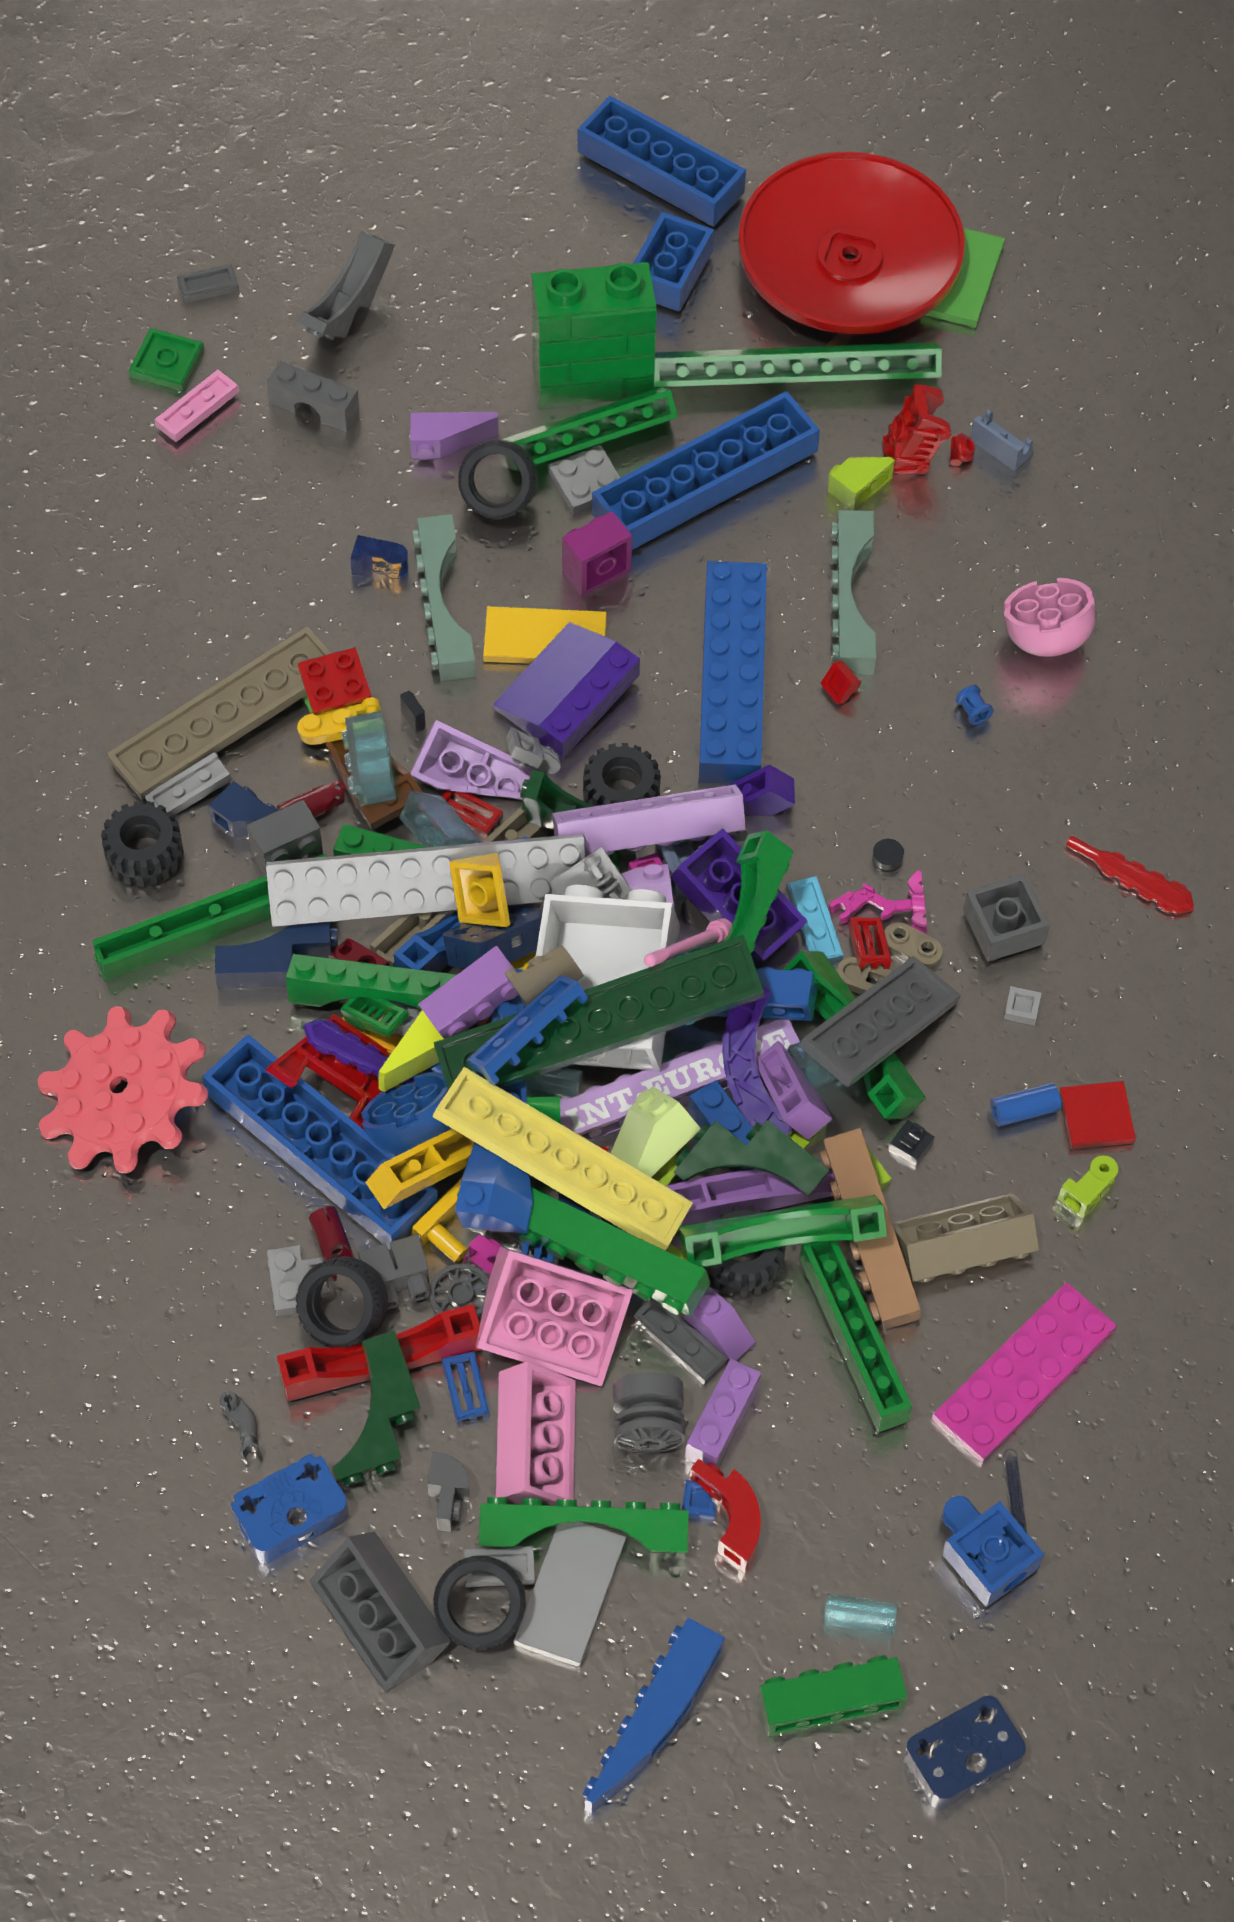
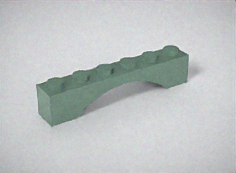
[831,510,876,675]
[412,514,476,681]

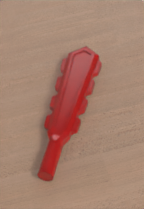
[1066,835,1194,915]

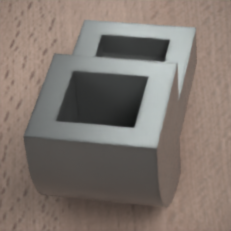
[428,1452,470,1532]

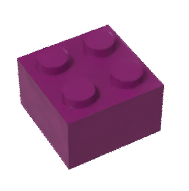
[562,511,632,597]

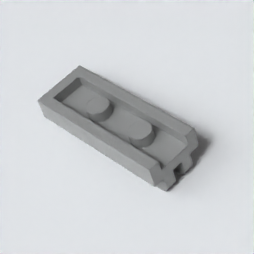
[145,752,233,815]

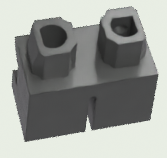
[358,1234,430,1310]

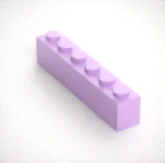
[552,784,746,855]

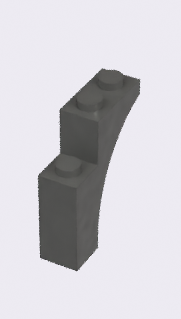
[299,231,395,340]

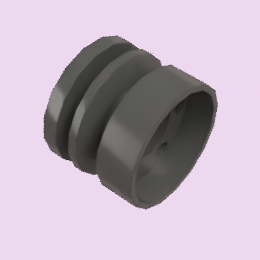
[613,1372,685,1453]

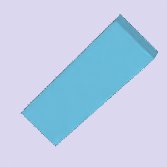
[786,876,843,963]

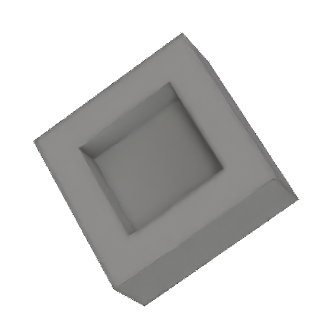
[1004,986,1042,1026]

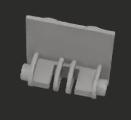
[549,847,632,900]

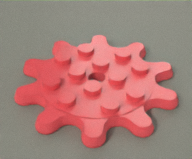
[38,1006,208,1173]

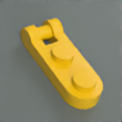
[297,697,384,745]

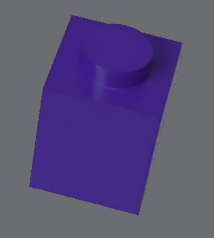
[727,764,795,816]

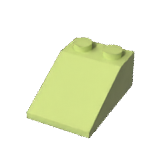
[610,1086,701,1177]

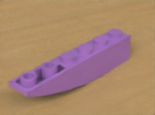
[666,1163,835,1231]

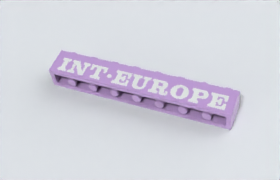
[560,1019,803,1142]

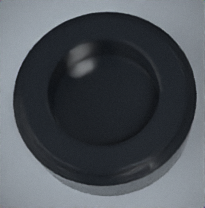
[872,839,904,871]

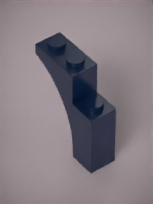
[215,921,338,989]

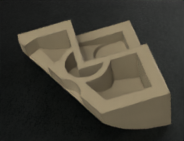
[504,945,584,1007]

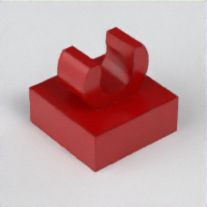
[820,660,862,704]

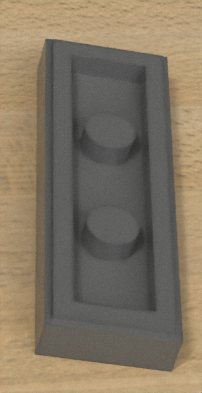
[632,1298,728,1385]

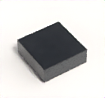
[400,690,426,733]

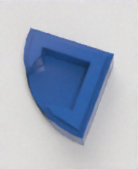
[682,1480,716,1521]

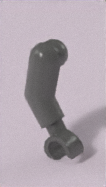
[219,1391,262,1465]

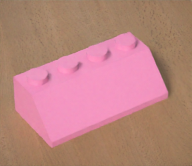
[496,1361,575,1506]

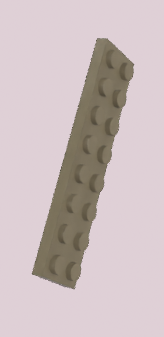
[107,626,331,800]

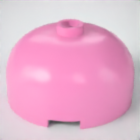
[1004,578,1096,657]

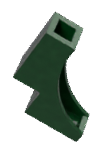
[520,770,639,860]
[673,1120,829,1197]
[332,1330,421,1487]

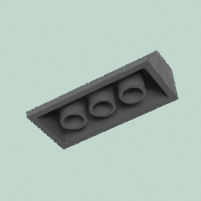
[310,1531,451,1692]

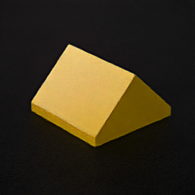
[449,853,510,927]

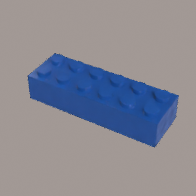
[577,95,746,227]

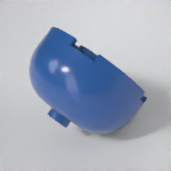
[361,1072,452,1156]

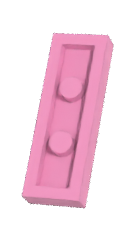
[155,370,239,442]

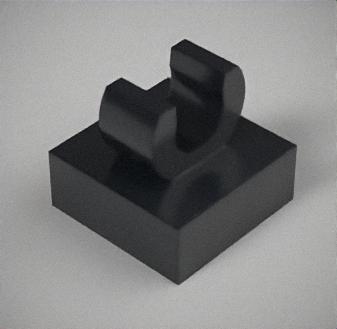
[889,1120,935,1166]

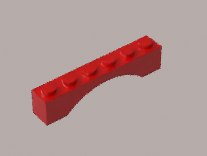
[277,1304,483,1402]

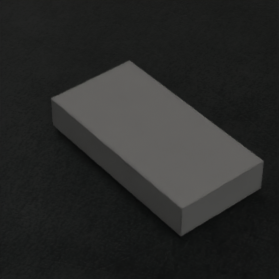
[177,264,239,304]

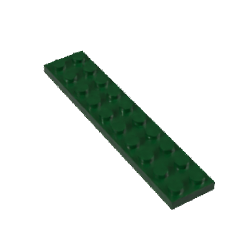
[433,935,765,1090]

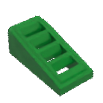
[340,997,409,1037]

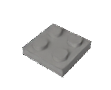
[548,445,620,514]

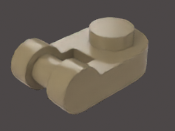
[837,957,892,995]

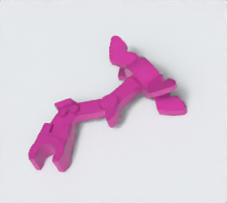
[829,870,927,934]

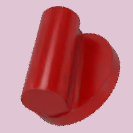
[950,433,975,466]

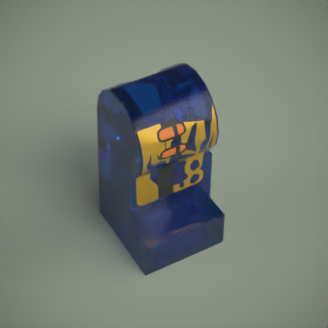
[350,535,409,578]

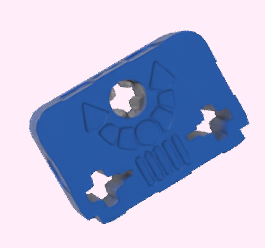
[231,1454,348,1563]

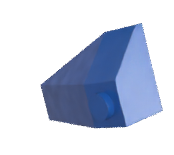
[455,1142,534,1234]

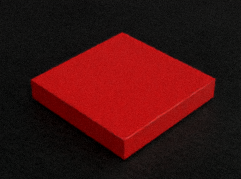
[1059,1081,1136,1150]

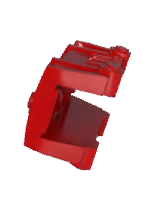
[882,384,952,474]

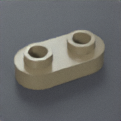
[884,922,943,970]

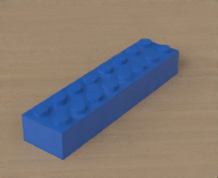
[592,391,820,550]
[698,561,767,784]
[202,1034,438,1249]

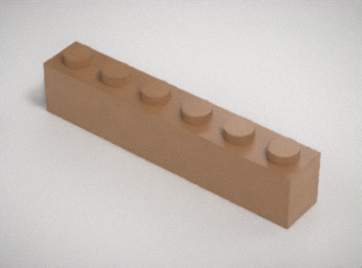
[820,1128,922,1330]

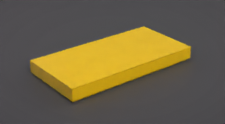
[483,606,606,664]

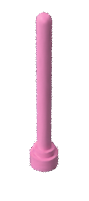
[644,918,732,967]

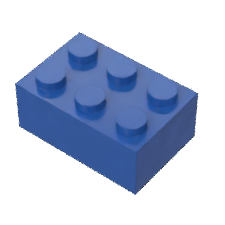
[633,212,714,312]

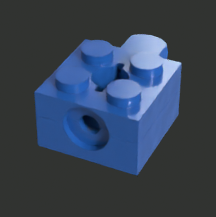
[942,1496,1044,1608]

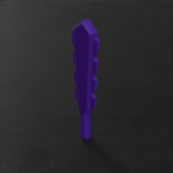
[303,1018,415,1085]

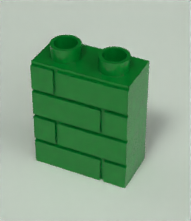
[532,262,657,408]

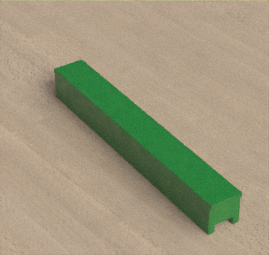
[92,854,327,981]

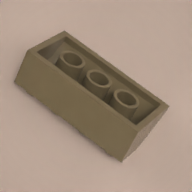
[892,1193,1039,1282]

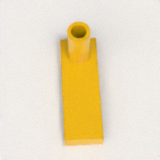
[412,1178,469,1264]

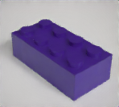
[670,828,808,969]

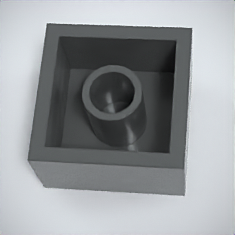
[247,800,323,876]
[963,873,1050,962]

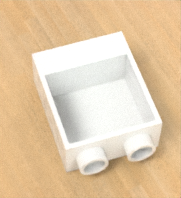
[536,885,680,1071]

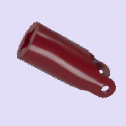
[276,780,346,818]
[308,1206,355,1281]

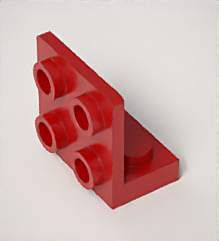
[298,647,372,714]

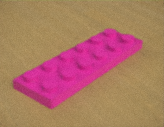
[932,1282,1117,1464]

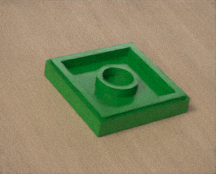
[128,328,204,391]

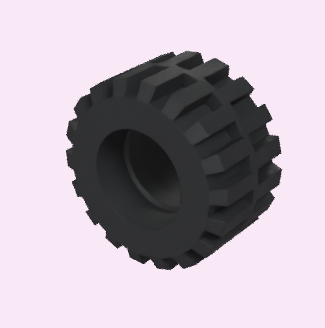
[583,743,661,806]
[101,801,183,887]
[704,1206,786,1298]

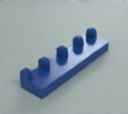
[467,975,588,1086]

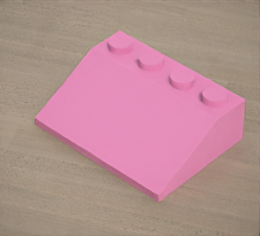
[476,1246,633,1386]

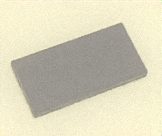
[514,1522,626,1667]

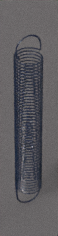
[1004,1449,1027,1533]

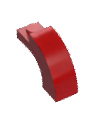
[689,1459,761,1573]

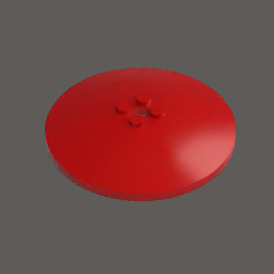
[738,152,965,334]

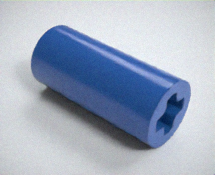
[990,1082,1061,1127]

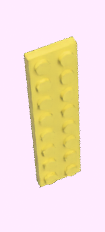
[432,1067,693,1251]

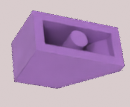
[684,1286,756,1363]

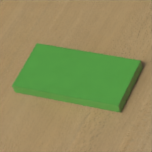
[925,228,1005,328]

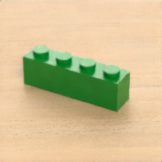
[758,1655,908,1736]

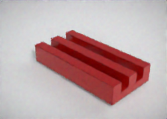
[434,790,503,839]
[848,917,892,969]

